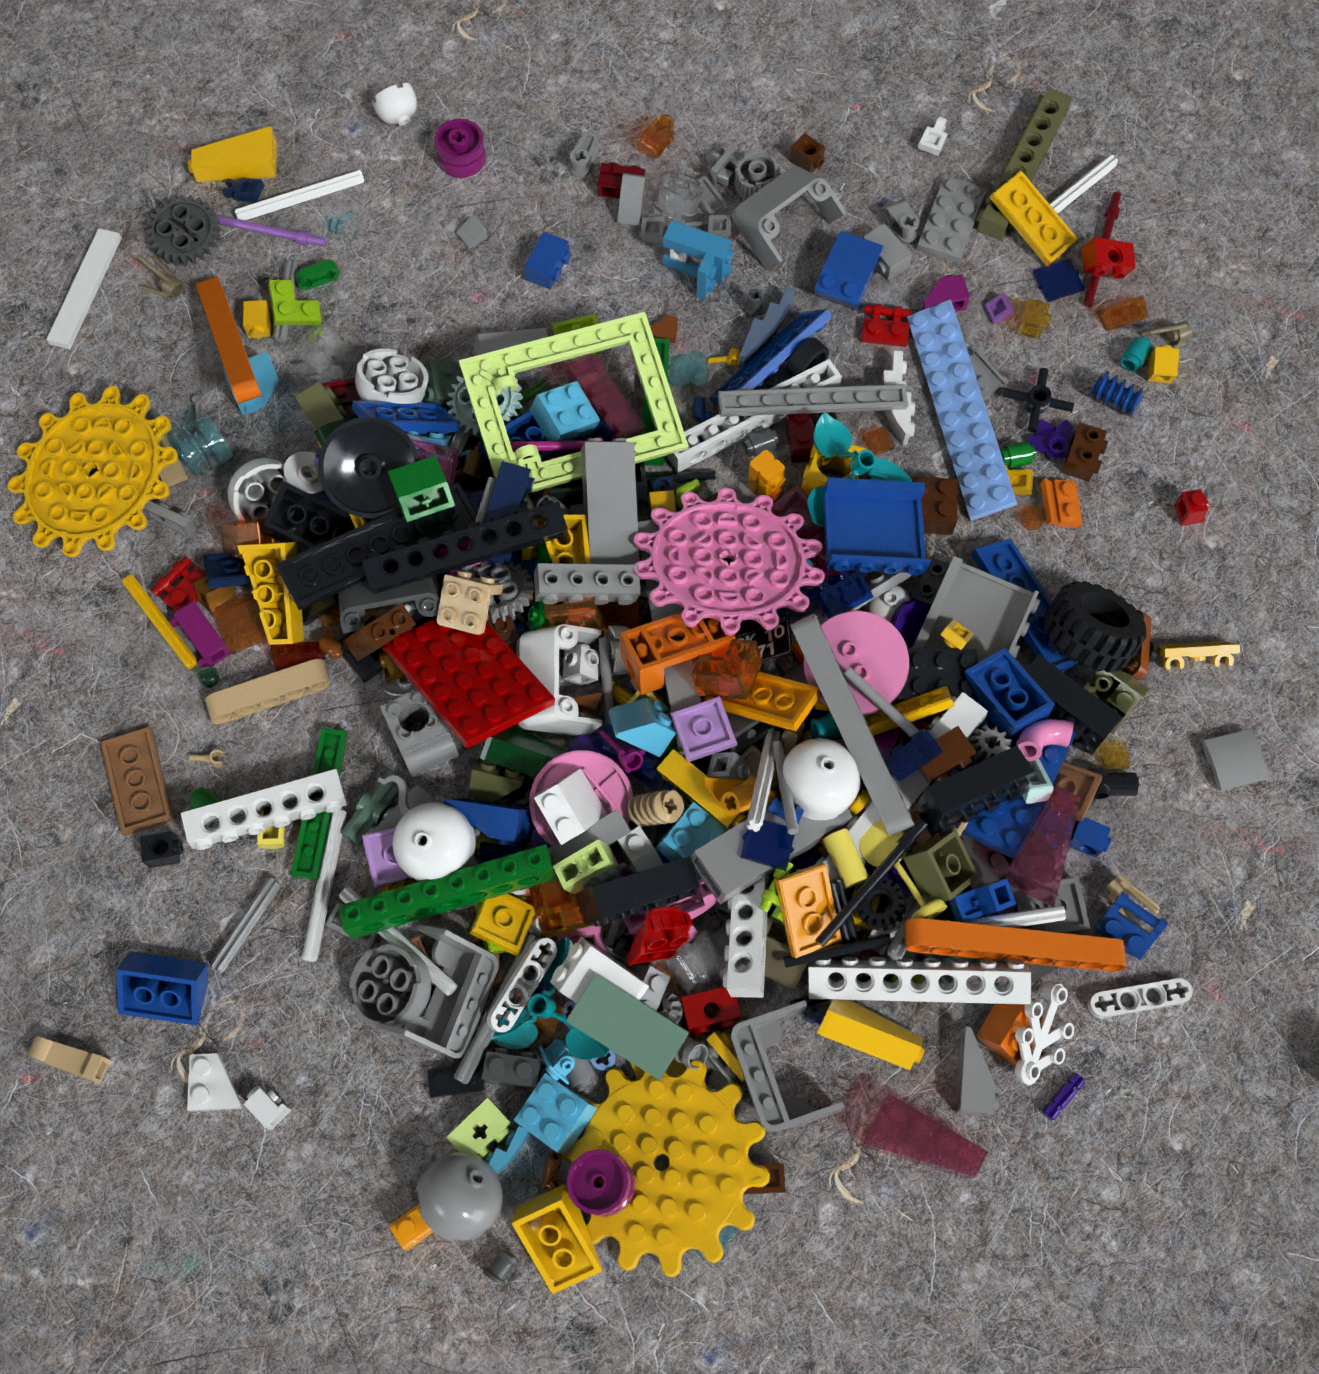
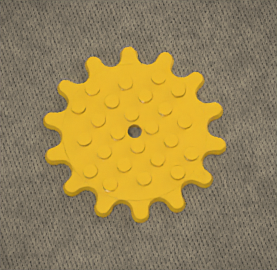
[7,386,178,557]
[562,1059,770,1277]

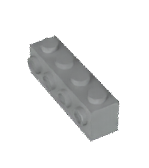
[534,563,641,605]

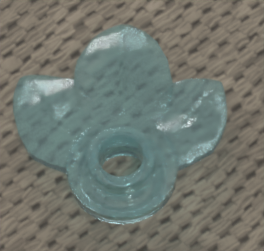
[668,351,710,387]

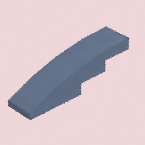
[738,286,795,368]

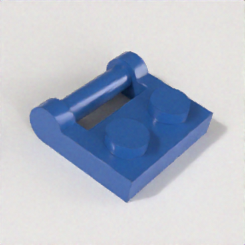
[1095,891,1168,960]

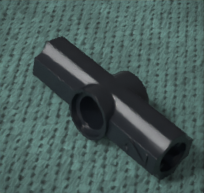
[1088,768,1139,799]

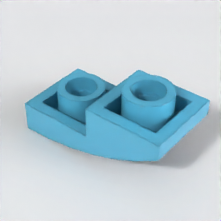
[485,1126,531,1175]

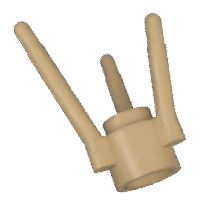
[1106,874,1159,918]

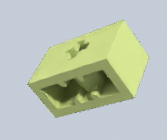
[553,839,620,895]
[446,1098,512,1160]

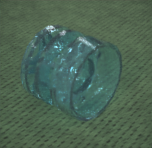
[171,413,234,477]

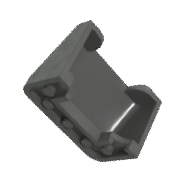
[338,555,442,633]

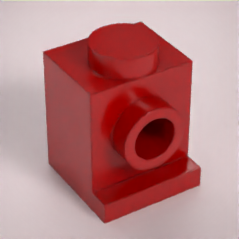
[1174,489,1209,526]

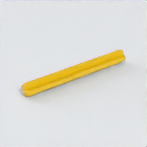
[122,574,199,669]

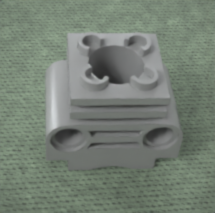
[380,689,459,778]

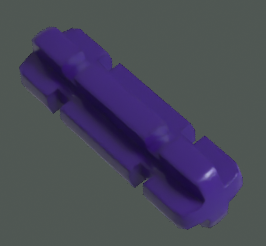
[1042,1073,1085,1121]

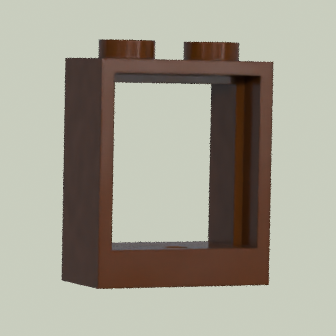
[344,603,416,662]

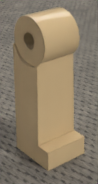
[27,1036,111,1084]

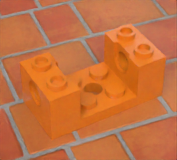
[620,612,736,695]

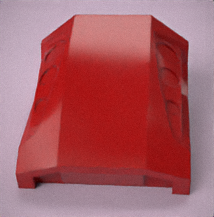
[626,906,693,966]

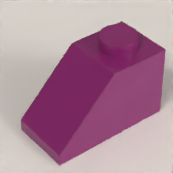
[922,274,970,312]

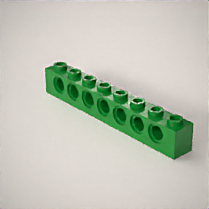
[339,844,558,939]

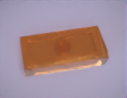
[1096,295,1149,331]

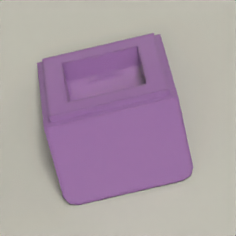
[984,292,1017,324]

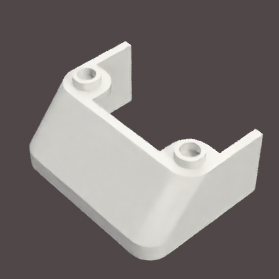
[516,624,602,736]

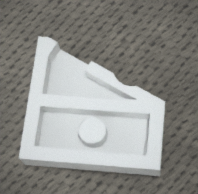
[187,1053,243,1112]

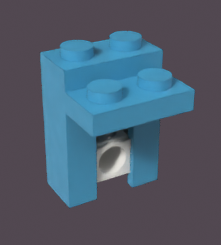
[663,220,734,300]

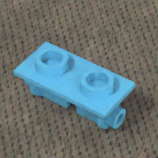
[538,1039,575,1085]

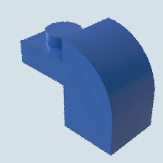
[949,879,1016,923]

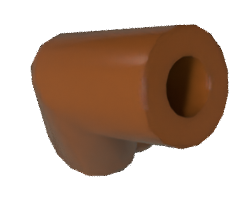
[319,629,343,659]
[541,1151,563,1191]

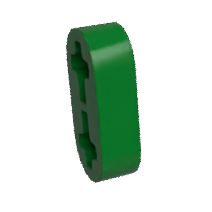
[295,260,340,290]

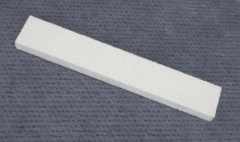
[46,228,122,349]

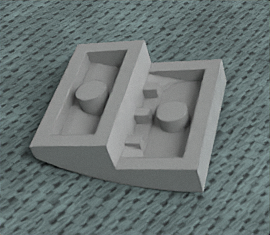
[1202,728,1269,791]

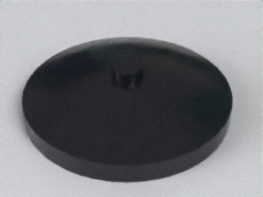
[318,416,419,518]

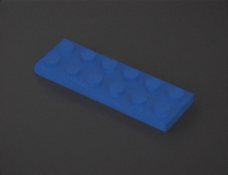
[709,309,832,405]
[971,538,1081,671]

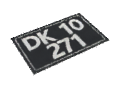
[728,617,793,668]

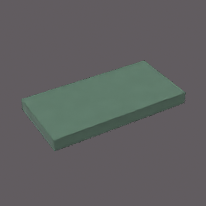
[566,973,689,1080]

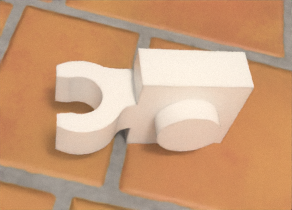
[918,116,948,156]

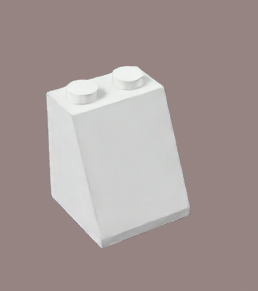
[534,768,607,845]
[550,937,649,1003]

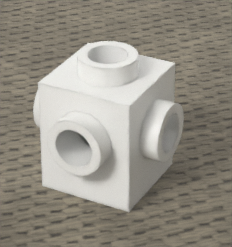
[563,644,600,686]

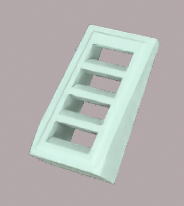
[1022,758,1054,804]

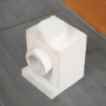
[243,1086,292,1131]

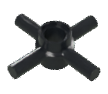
[1002,368,1074,432]

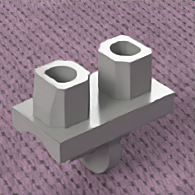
[706,143,743,187]

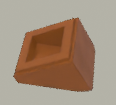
[573,693,603,717]

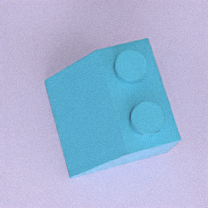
[222,351,279,415]
[608,698,676,757]

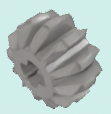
[968,725,1012,764]

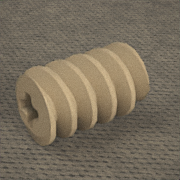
[627,790,684,827]

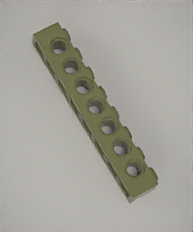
[976,87,1072,241]

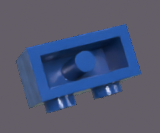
[524,232,571,289]

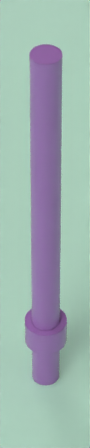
[216,214,327,247]

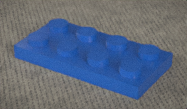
[351,401,460,434]

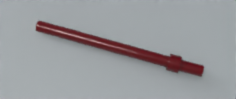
[1083,192,1121,307]

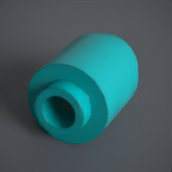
[1120,337,1153,372]

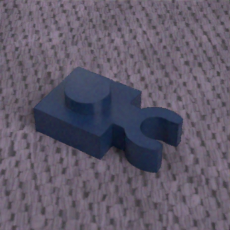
[221,178,265,202]

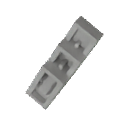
[537,809,631,886]

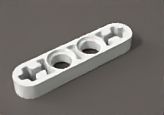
[487,938,557,1032]
[1087,978,1193,1018]

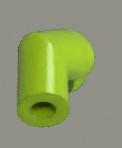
[674,479,701,509]

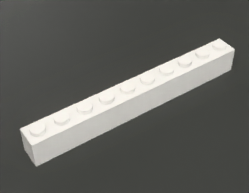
[815,692,988,880]

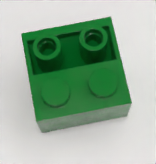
[387,455,455,522]

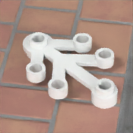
[1015,982,1074,1085]

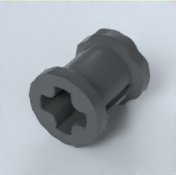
[482,1248,519,1287]

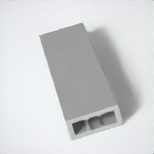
[581,438,641,590]
[691,798,853,904]

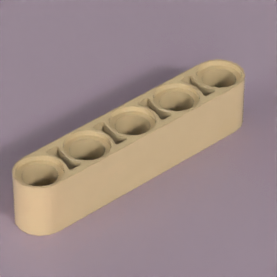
[205,659,331,724]

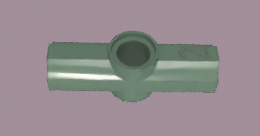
[341,770,399,846]

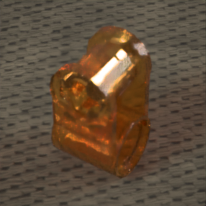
[636,114,674,159]

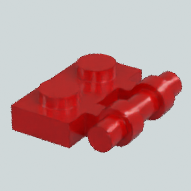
[861,303,911,347]
[151,556,206,613]

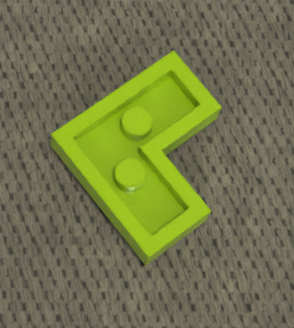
[268,280,322,325]

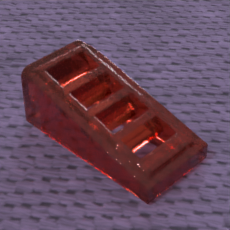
[270,641,326,671]

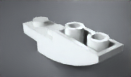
[881,351,915,445]

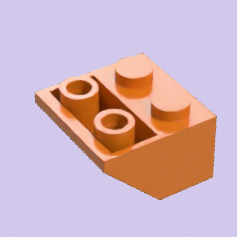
[976,1003,1053,1066]

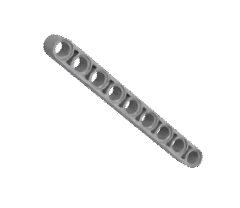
[790,613,915,836]

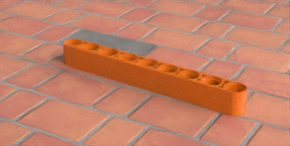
[196,276,262,404]
[904,918,1127,972]

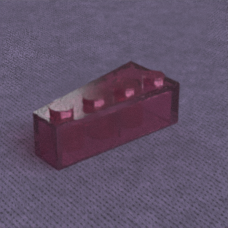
[1006,786,1081,907]
[859,1094,988,1179]

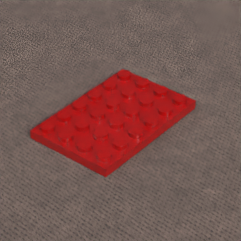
[383,618,555,749]

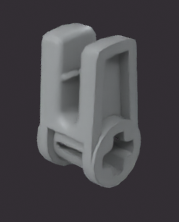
[570,132,598,179]

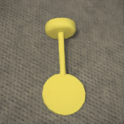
[860,821,947,919]

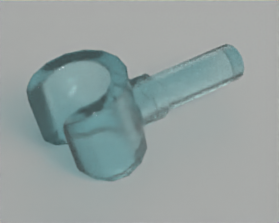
[329,210,354,235]

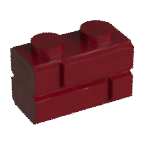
[597,162,646,199]
[785,413,814,463]

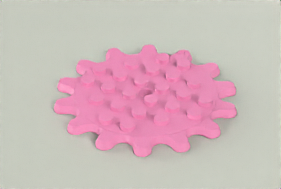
[633,487,825,636]

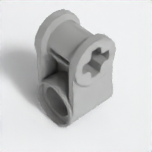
[882,199,919,244]

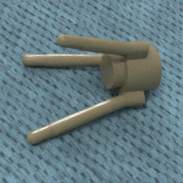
[137,254,184,300]
[1140,321,1192,349]

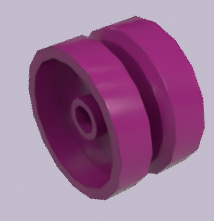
[434,118,486,178]
[567,1149,636,1217]

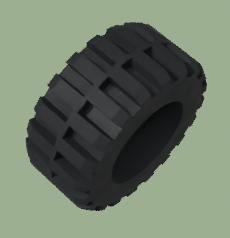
[1043,581,1147,672]

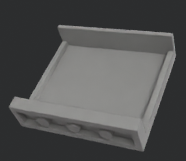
[913,556,1040,663]

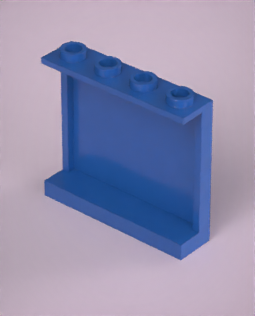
[822,477,931,575]

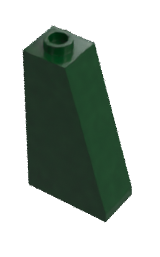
[480,726,569,777]

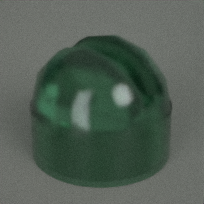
[197,668,219,688]

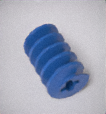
[1089,370,1143,417]

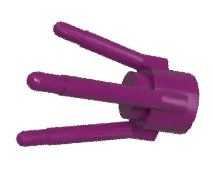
[600,731,646,773]

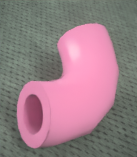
[1016,719,1074,761]

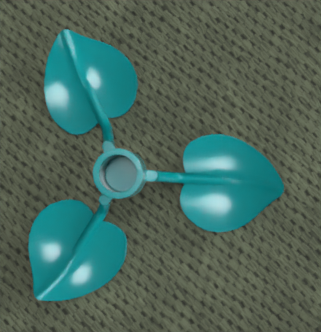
[807,412,912,526]
[491,936,609,1060]

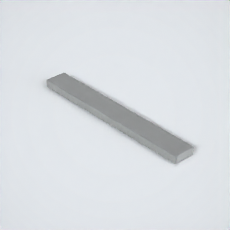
[717,384,908,417]

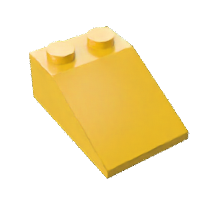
[512,1184,603,1294]

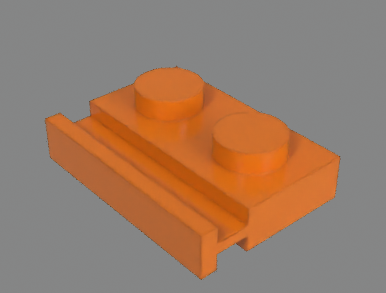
[1040,478,1083,528]

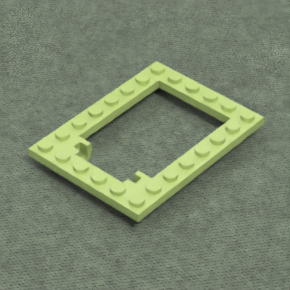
[459,312,689,493]

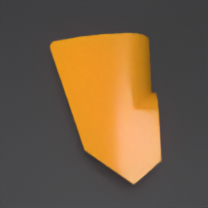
[704,776,779,815]

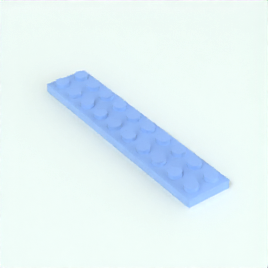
[907,299,1018,521]

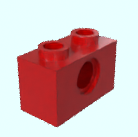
[1081,237,1136,279]
[681,987,741,1036]

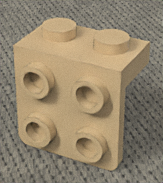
[437,570,503,635]

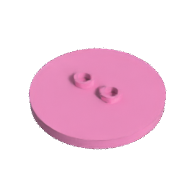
[804,611,909,715]
[529,750,633,847]

